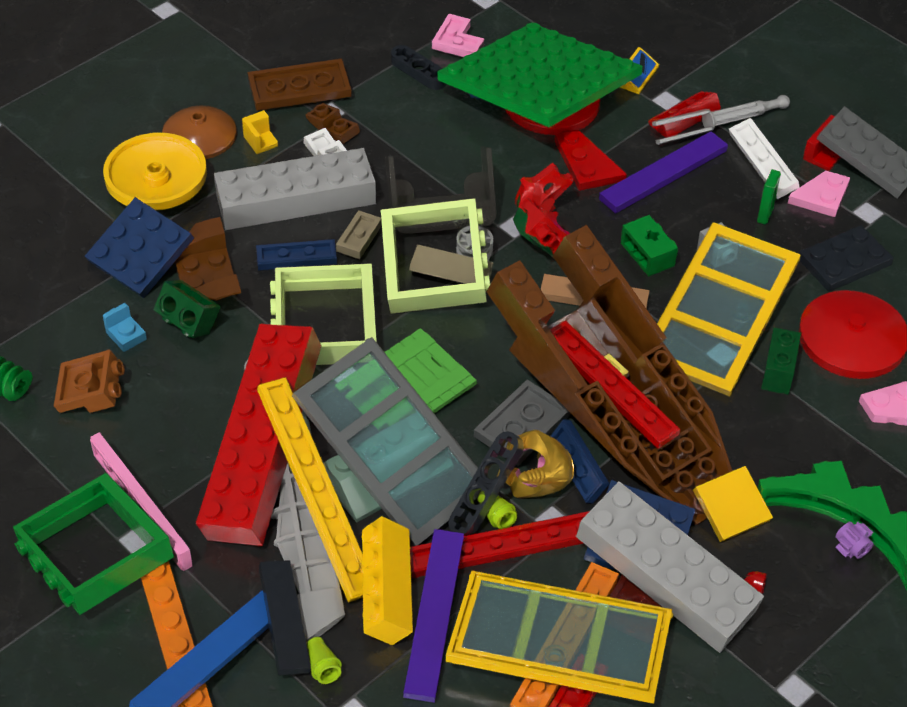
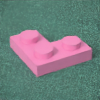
[432,14,484,57]

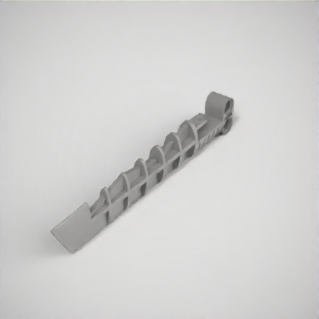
[244,360,345,643]

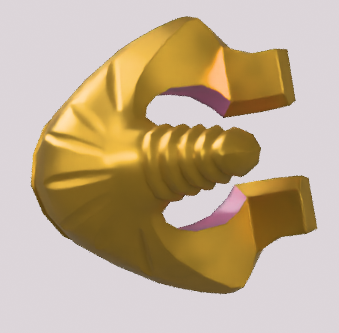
[497,430,574,498]

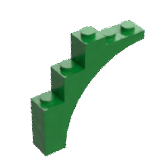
[758,461,907,591]

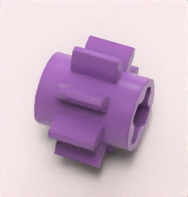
[836,522,873,559]

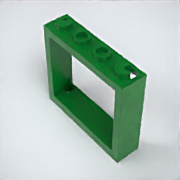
[13,473,174,615]

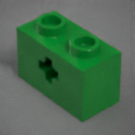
[621,215,678,277]

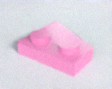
[788,171,850,217]
[859,381,907,425]

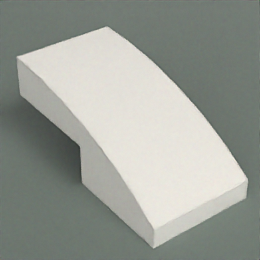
[303,128,347,156]

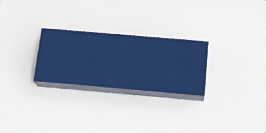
[256,239,337,271]
[550,419,609,503]

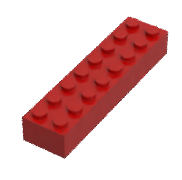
[196,324,322,546]

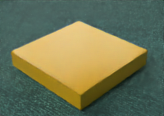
[693,466,773,542]

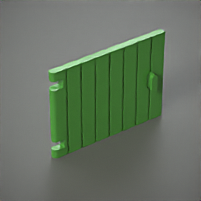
[334,328,477,432]

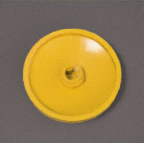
[103,133,207,210]

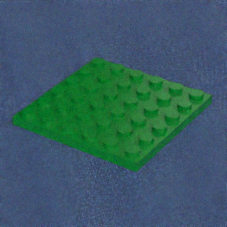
[437,23,642,127]

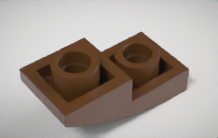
[306,103,360,144]

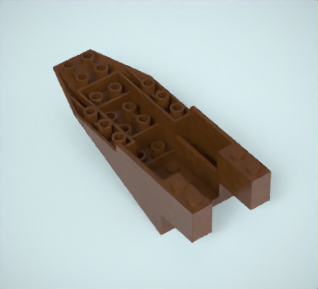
[486,225,732,525]

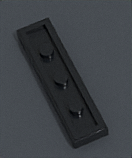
[259,560,311,675]

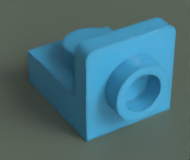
[103,303,147,352]

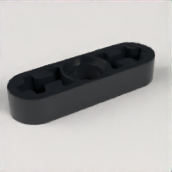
[391,45,446,90]

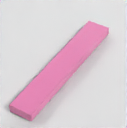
[90,432,193,571]

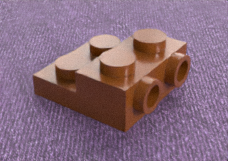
[54,350,125,413]

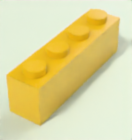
[362,516,413,645]

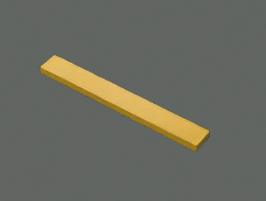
[257,377,363,603]

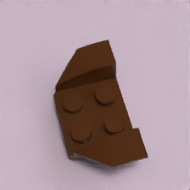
[175,217,241,300]

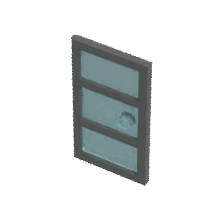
[292,337,483,546]

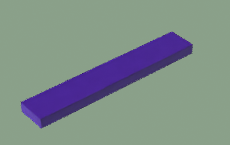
[599,131,728,214]
[403,529,464,703]

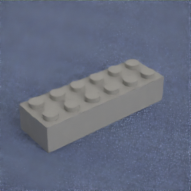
[214,148,376,230]
[576,482,764,653]

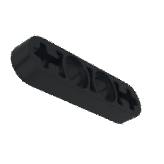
[449,431,524,536]

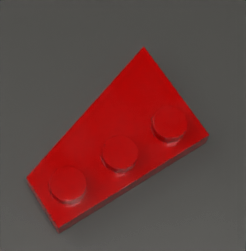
[555,130,627,191]

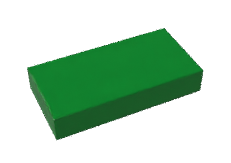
[757,169,781,225]

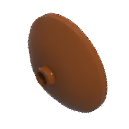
[162,106,237,159]

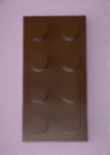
[248,59,351,111]

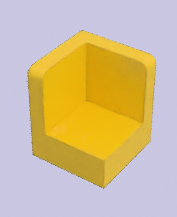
[242,110,278,154]

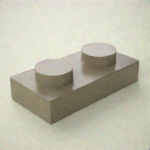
[336,210,382,259]

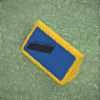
[620,47,659,94]

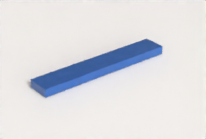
[129,590,269,707]

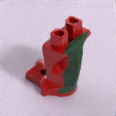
[513,163,574,257]

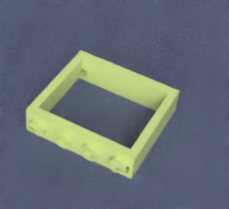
[381,199,490,314]
[270,264,376,365]

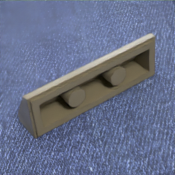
[409,245,494,284]

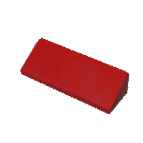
[648,91,721,137]

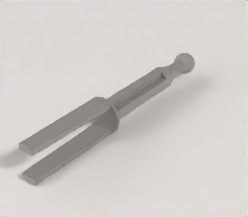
[652,95,790,144]

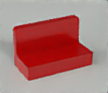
[803,115,842,171]

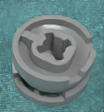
[456,226,493,261]

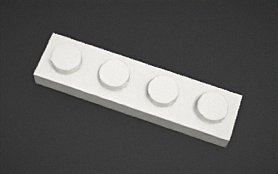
[729,118,800,199]

